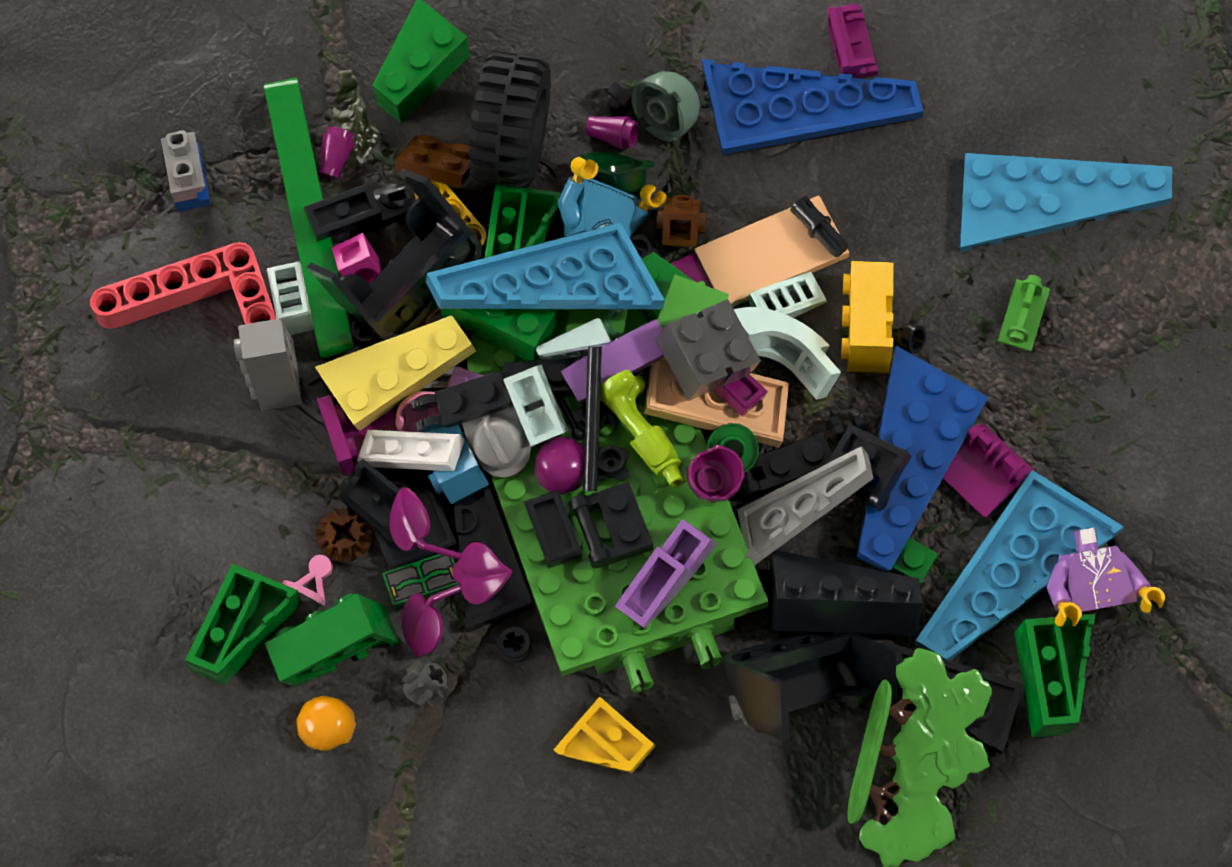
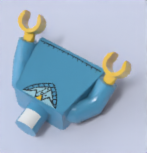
[557,157,666,238]

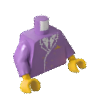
[1047,527,1165,627]

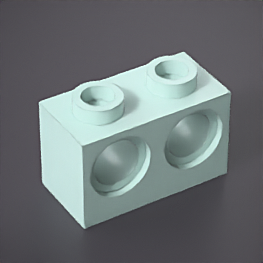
[503,365,568,446]

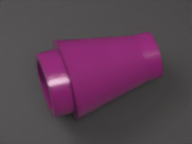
[585,116,639,150]
[318,127,355,180]

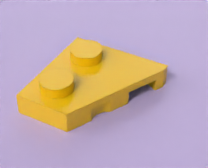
[553,697,656,773]

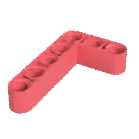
[90,242,276,329]

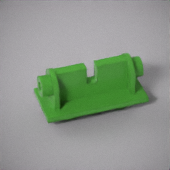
[997,275,1050,351]

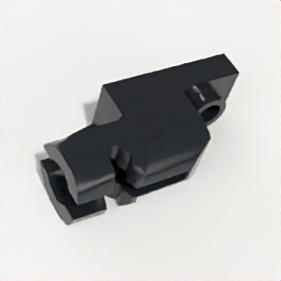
[304,183,412,242]

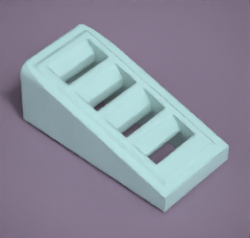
[267,261,314,335]
[749,271,827,318]
[536,318,612,360]

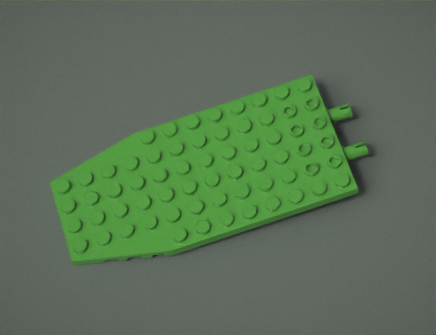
[467,309,768,693]

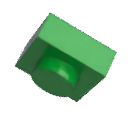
[890,537,938,585]

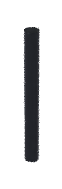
[583,347,602,492]

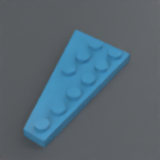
[959,153,1172,253]
[426,223,665,309]
[915,470,1124,661]

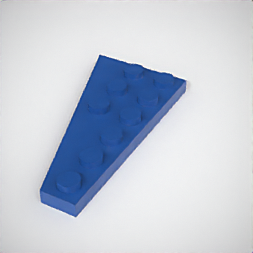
[702,59,924,155]
[857,346,988,572]

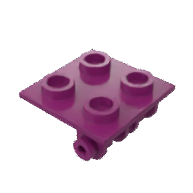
[943,423,1034,518]

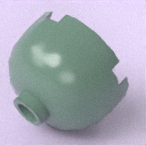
[631,71,700,142]

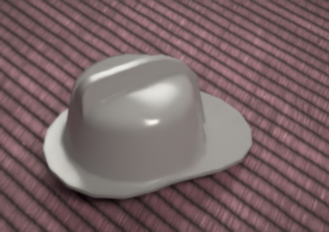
[463,403,531,477]

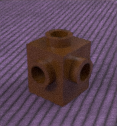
[657,195,707,248]

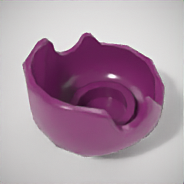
[535,436,584,494]
[687,445,745,503]

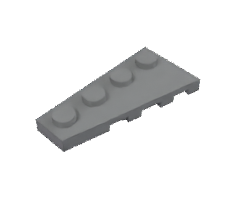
[737,446,874,565]

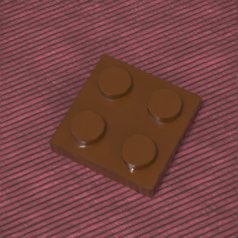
[394,135,470,188]

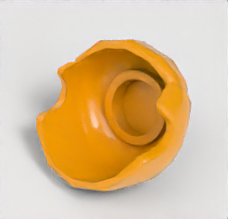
[296,695,356,751]

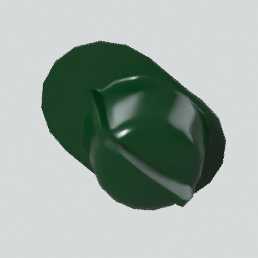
[579,152,654,200]

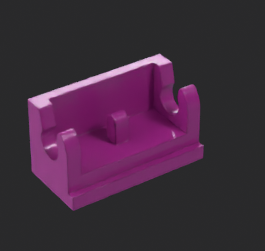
[827,4,879,79]

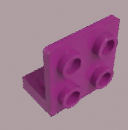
[317,395,397,476]

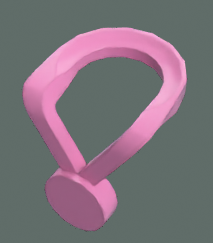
[282,555,333,606]

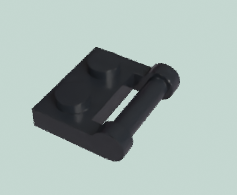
[826,425,912,511]
[568,482,654,568]

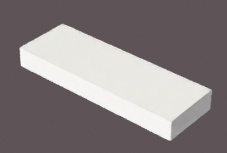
[357,430,465,471]

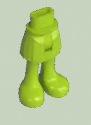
[600,370,686,488]

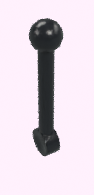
[555,394,585,441]

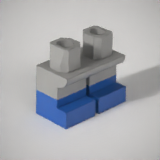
[161,130,211,212]

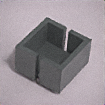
[656,299,761,401]

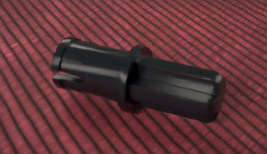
[790,196,849,257]

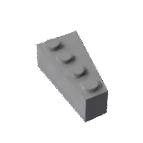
[234,319,303,411]

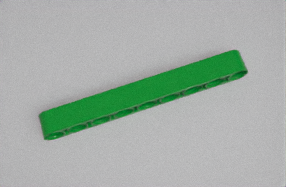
[264,77,355,359]

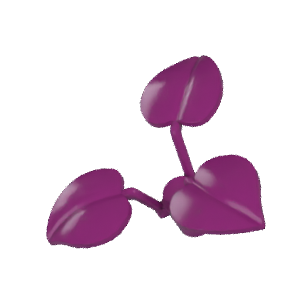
[389,487,512,658]

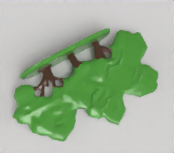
[847,648,992,867]

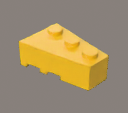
[841,261,893,373]

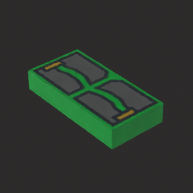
[382,554,459,609]

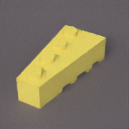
[315,315,476,431]

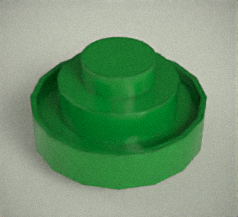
[706,423,759,473]

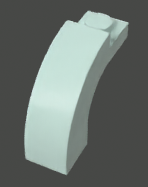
[734,307,841,400]

